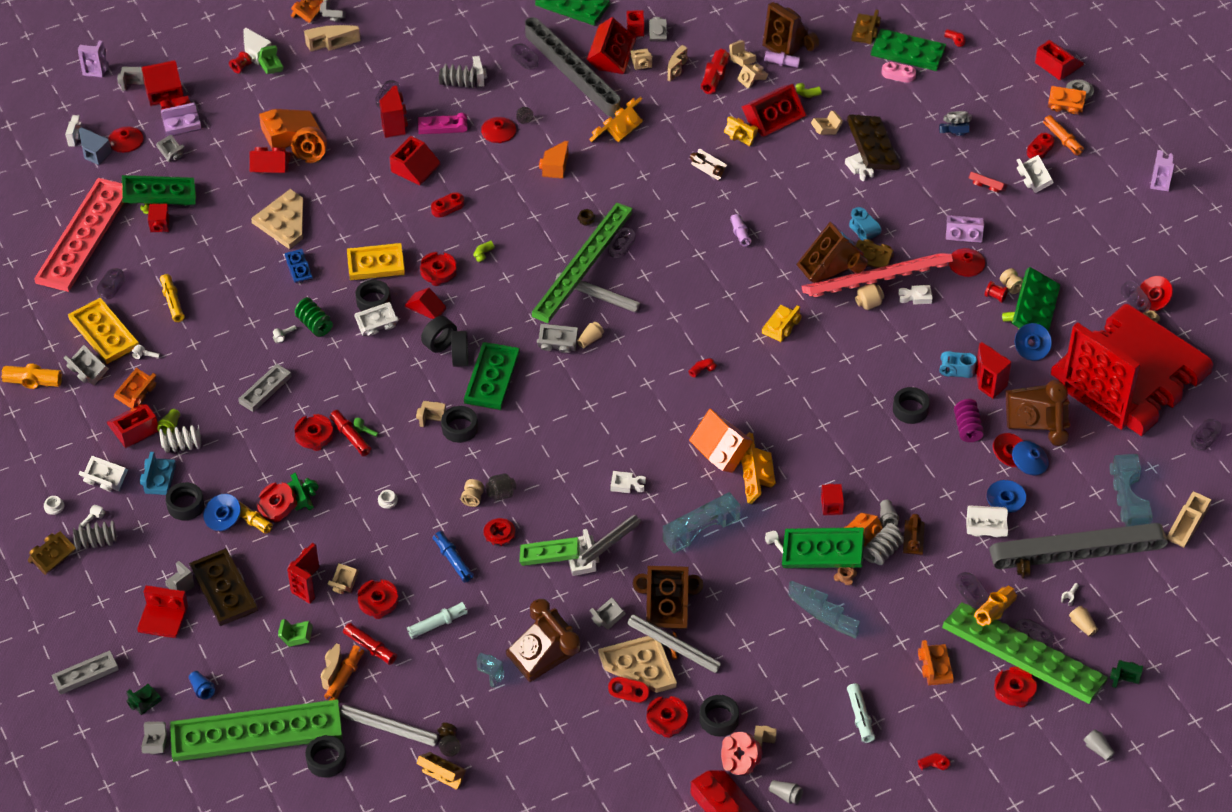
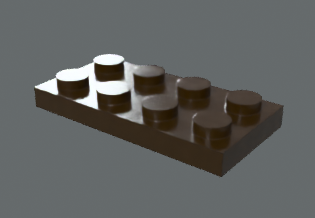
[846,114,900,171]
[189,548,258,626]

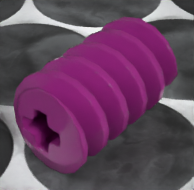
[954,399,984,443]

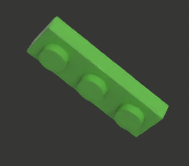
[519,537,580,566]

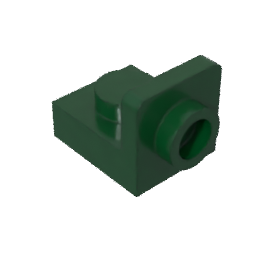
[126,684,162,715]

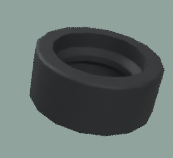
[355,279,391,311]
[421,316,457,353]
[451,331,468,367]
[893,387,930,424]
[441,406,478,443]
[165,482,204,521]
[699,695,739,736]
[305,735,347,778]

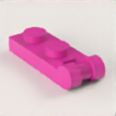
[418,113,467,134]

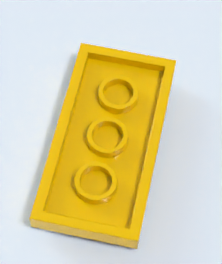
[68,298,139,364]

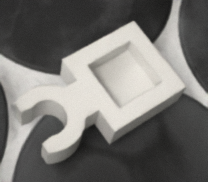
[473,56,487,87]
[65,115,82,147]
[845,153,874,181]
[899,285,932,304]
[611,471,646,493]

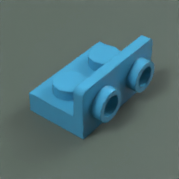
[140,452,176,495]

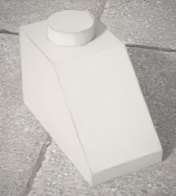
[243,28,272,65]

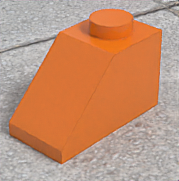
[539,141,569,179]

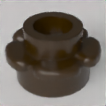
[577,209,595,226]
[1016,559,1030,579]
[437,722,457,741]

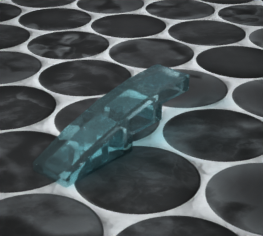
[788,581,860,639]

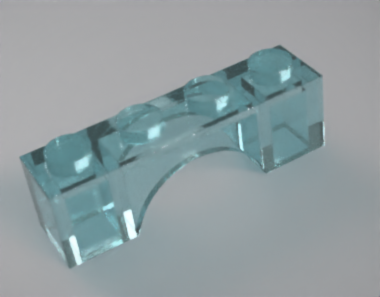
[1110,454,1153,527]
[663,492,741,554]

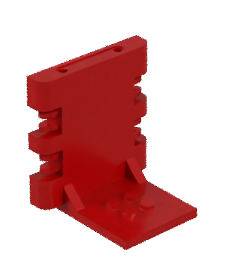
[1051,304,1213,436]

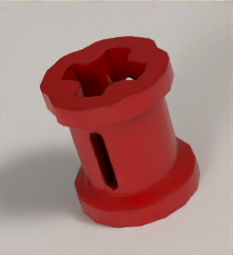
[229,51,252,73]
[985,281,1009,303]

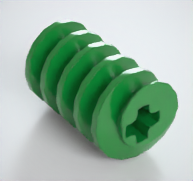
[295,297,333,337]

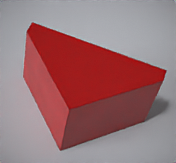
[405,287,446,319]

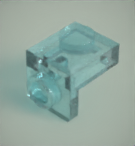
[477,653,505,688]

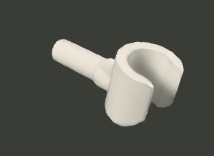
[273,325,296,343]
[132,345,160,359]
[81,505,105,527]
[765,531,783,554]
[1061,583,1079,606]

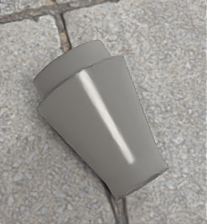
[880,500,899,527]
[1084,729,1115,761]
[769,780,803,804]

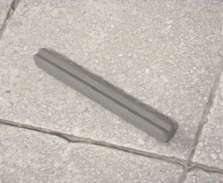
[555,273,640,312]
[577,515,641,566]
[628,614,721,673]
[340,705,438,746]

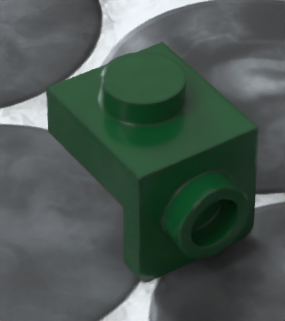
[1110,660,1143,688]

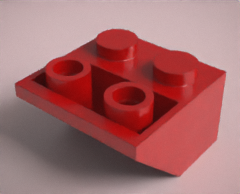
[1035,40,1084,80]
[141,60,183,106]
[379,85,408,138]
[390,136,440,186]
[250,147,291,173]
[976,342,1012,399]
[107,404,158,448]

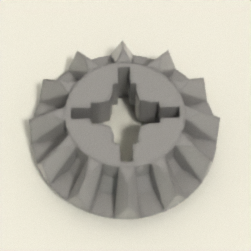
[1066,80,1094,101]
[944,111,972,124]

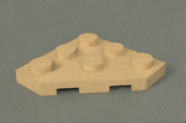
[251,189,303,249]
[598,636,677,693]

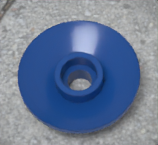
[1014,323,1052,361]
[1012,441,1049,476]
[986,480,1026,513]
[203,494,241,531]

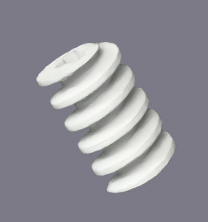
[160,424,201,453]

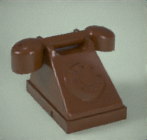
[762,2,819,56]
[796,222,868,284]
[1006,379,1070,446]
[632,566,703,629]
[506,599,580,682]

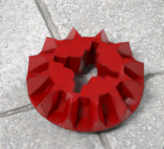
[483,518,515,547]

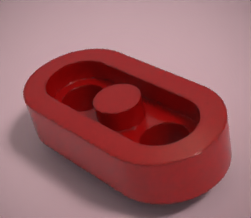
[1027,133,1054,159]
[431,192,465,218]
[608,677,650,703]

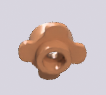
[834,567,857,586]

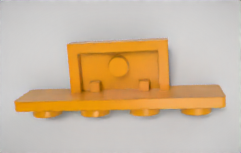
[589,96,643,142]
[741,432,776,504]

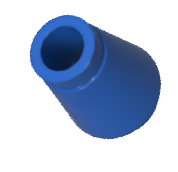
[189,671,215,700]

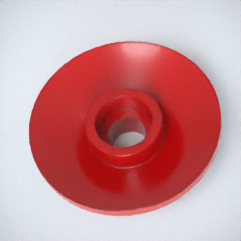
[481,117,516,143]
[108,127,143,153]
[948,248,985,277]
[1137,276,1173,311]
[993,433,1023,467]

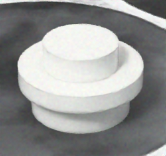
[378,490,398,509]
[44,496,64,515]

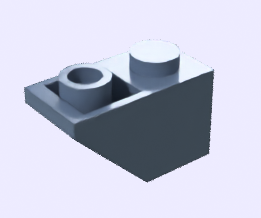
[79,127,112,165]

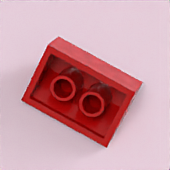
[587,17,636,74]
[741,84,806,137]
[691,770,760,812]

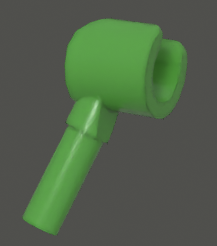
[353,418,378,437]

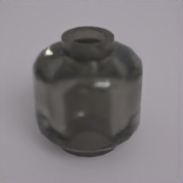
[486,473,516,501]

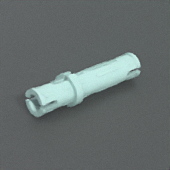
[407,602,468,639]
[847,683,875,743]

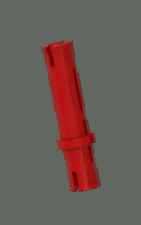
[329,409,372,456]
[343,623,397,665]

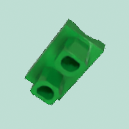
[288,473,319,511]

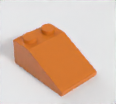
[259,109,321,148]
[689,408,753,473]

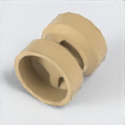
[1000,268,1023,294]
[461,479,484,507]

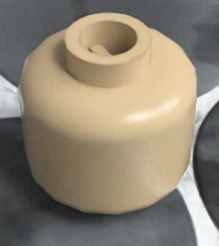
[855,283,884,310]

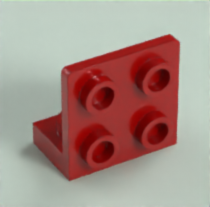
[287,543,319,604]
[137,585,188,638]

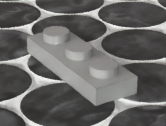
[238,364,292,412]
[52,651,118,695]

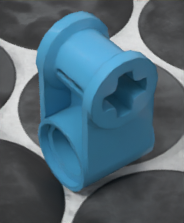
[849,207,881,241]
[939,351,977,378]

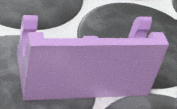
[1150,150,1174,191]

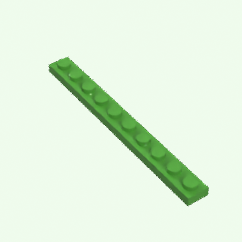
[532,202,633,323]

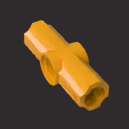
[1,363,62,389]
[974,585,1017,626]

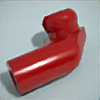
[688,358,717,378]

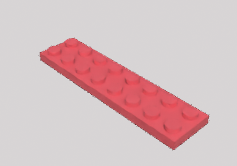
[34,178,124,292]
[802,253,953,297]

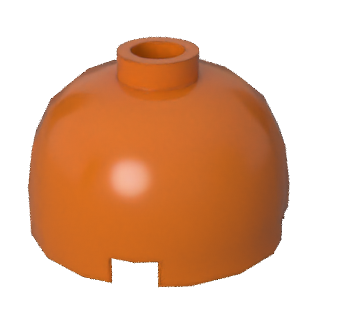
[291,127,327,163]

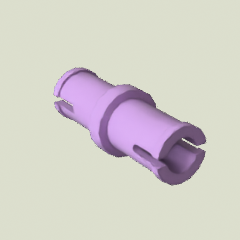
[764,50,800,68]
[730,214,751,247]

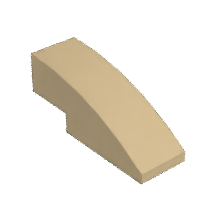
[304,25,360,52]
[1166,491,1211,548]

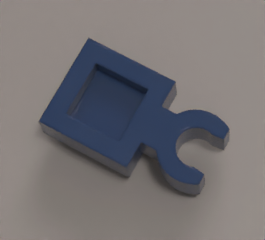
[939,122,970,136]

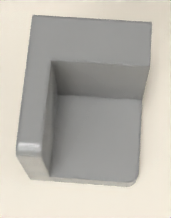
[165,561,195,593]

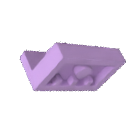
[78,41,109,78]
[161,103,201,136]
[946,215,984,243]

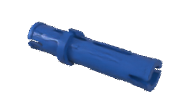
[433,531,474,583]

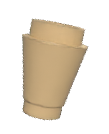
[577,321,604,348]
[1069,606,1098,637]

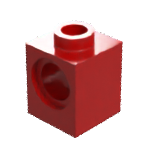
[627,10,644,37]
[148,204,170,232]
[821,484,844,515]

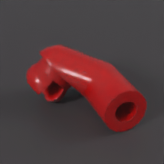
[944,29,965,47]
[918,753,951,770]

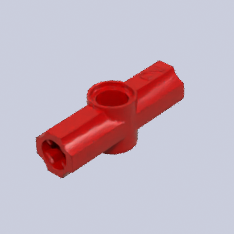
[701,48,730,94]

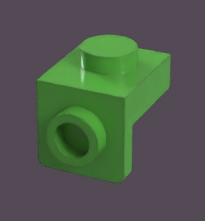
[258,45,283,74]
[278,619,313,647]

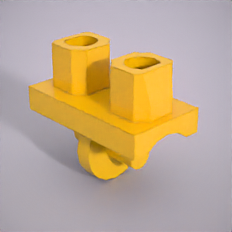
[724,116,758,146]

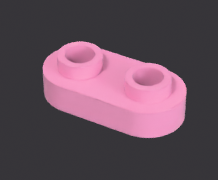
[882,62,916,82]

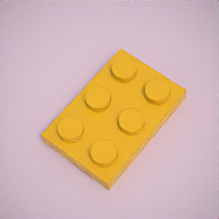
[347,243,405,280]

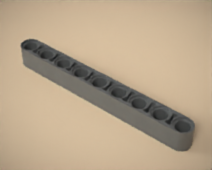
[525,17,620,117]
[989,523,1168,569]

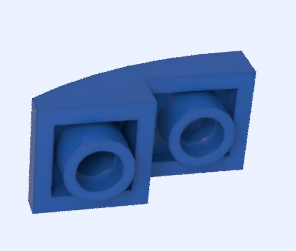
[284,249,312,283]

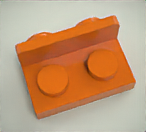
[291,0,323,23]
[1048,86,1086,114]
[918,640,954,686]

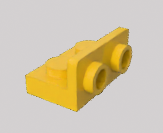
[762,305,802,342]

